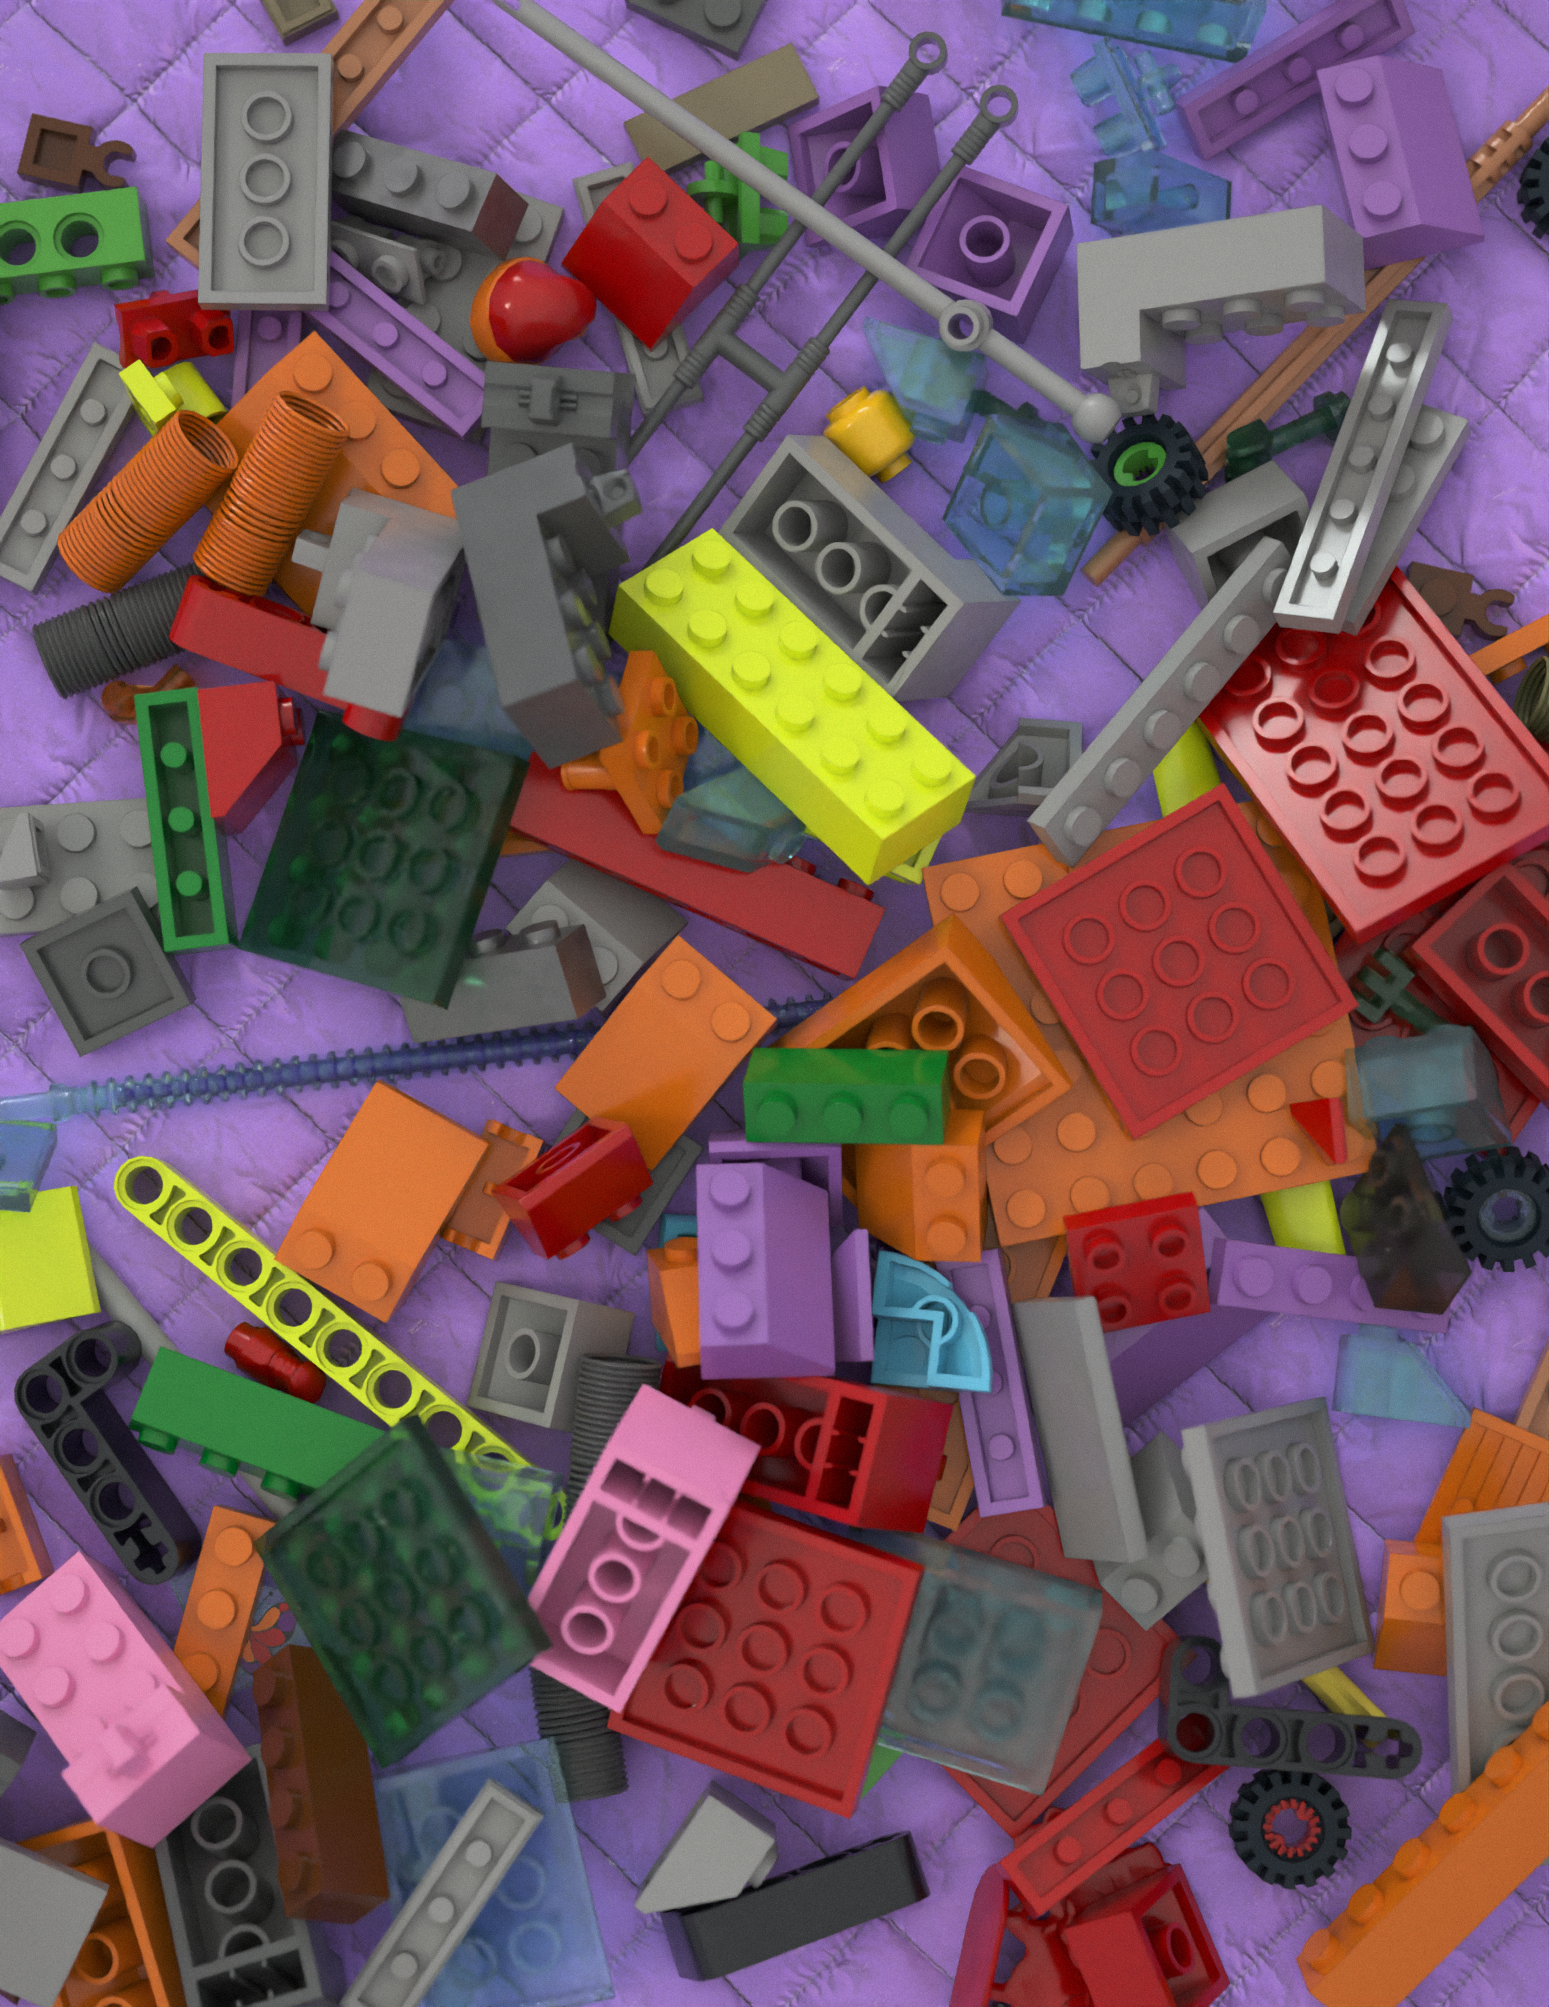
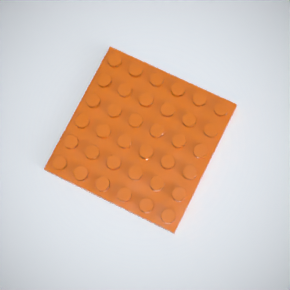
[921,801,1382,1248]

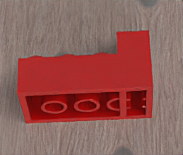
[659,1351,954,1533]

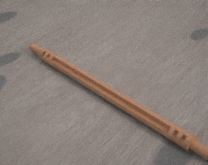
[1080,86,1549,587]

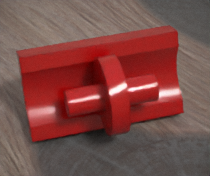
[115,289,234,369]

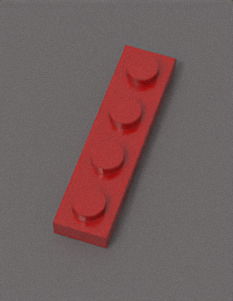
[994,1713,1230,1919]

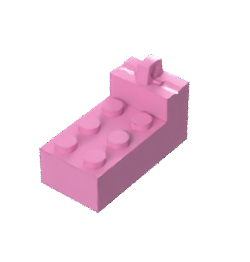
[501,1383,761,1714]
[0,1551,252,1848]

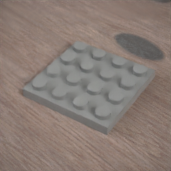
[1181,1397,1375,1699]

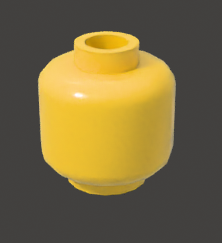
[823,385,916,484]

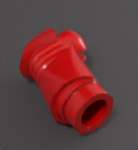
[224,1322,327,1404]

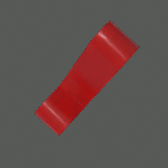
[169,575,418,741]

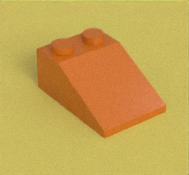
[554,935,777,1172]
[274,1079,491,1323]

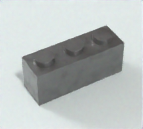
[332,129,529,261]
[391,920,607,1043]

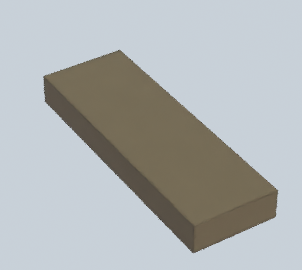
[623,43,819,176]

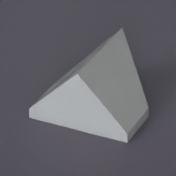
[964,718,1082,817]

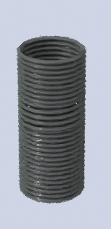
[32,561,207,700]
[561,1353,663,1533]
[519,1606,630,1803]

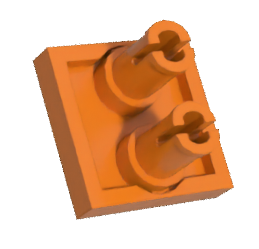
[561,651,699,834]

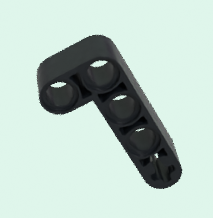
[14,1321,202,1585]
[1157,1635,1423,1779]
[659,1830,931,1981]

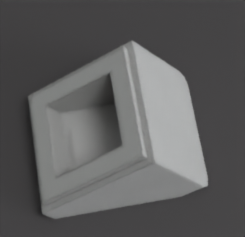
[0,812,52,891]

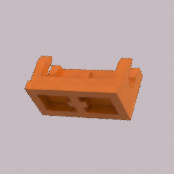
[440,1119,547,1262]
[0,1454,55,1596]

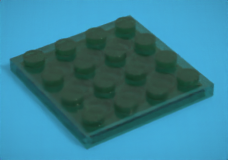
[237,709,530,1010]
[253,1414,554,1770]

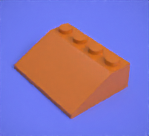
[203,330,459,616]
[766,913,1073,1209]

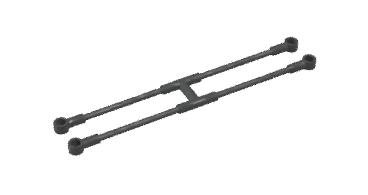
[604,31,1019,645]

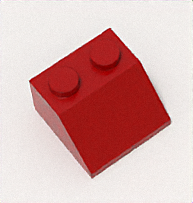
[561,156,739,353]
[197,680,306,835]
[491,1116,654,1260]
[1063,1863,1231,2007]

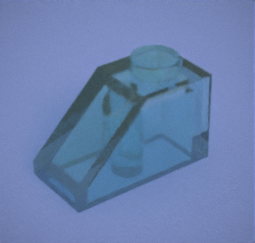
[1091,149,1232,236]
[862,316,989,445]
[655,766,806,873]
[1331,1323,1471,1429]

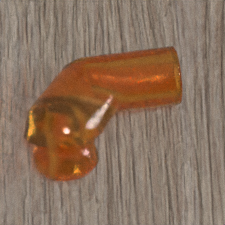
[101,663,199,725]

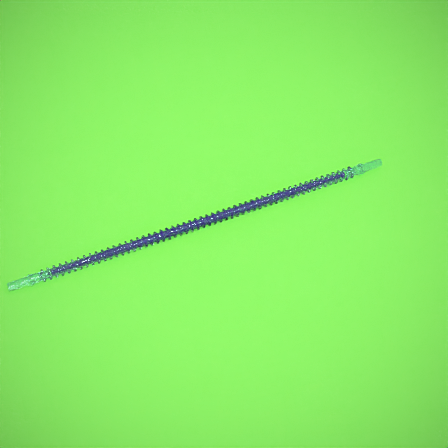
[0,989,847,1123]

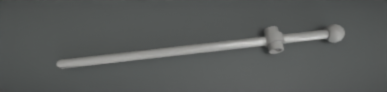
[492,0,1122,444]

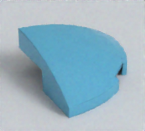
[870,1250,993,1393]

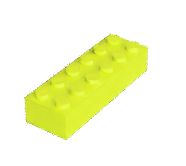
[608,528,976,886]

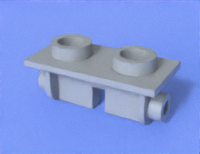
[331,215,446,305]

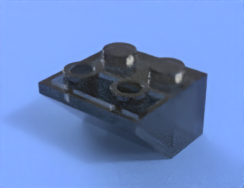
[1339,1123,1472,1315]

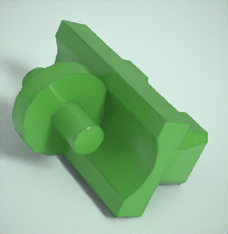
[686,131,788,260]

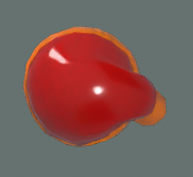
[469,256,597,366]

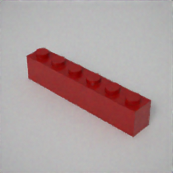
[498,751,886,981]

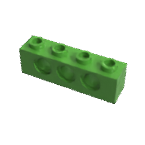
[0,186,155,306]

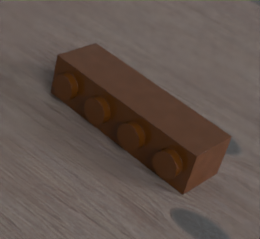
[253,1644,390,1925]

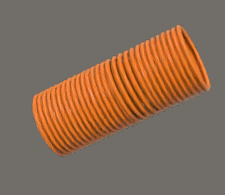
[192,390,350,596]
[57,410,239,593]

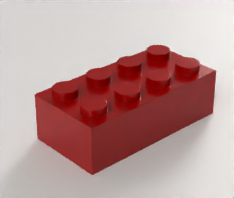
[1399,862,1549,1110]

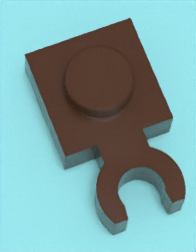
[17,113,137,193]
[1406,561,1515,641]

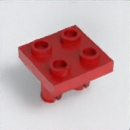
[1062,1191,1211,1333]

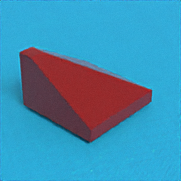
[1289,1097,1348,1166]

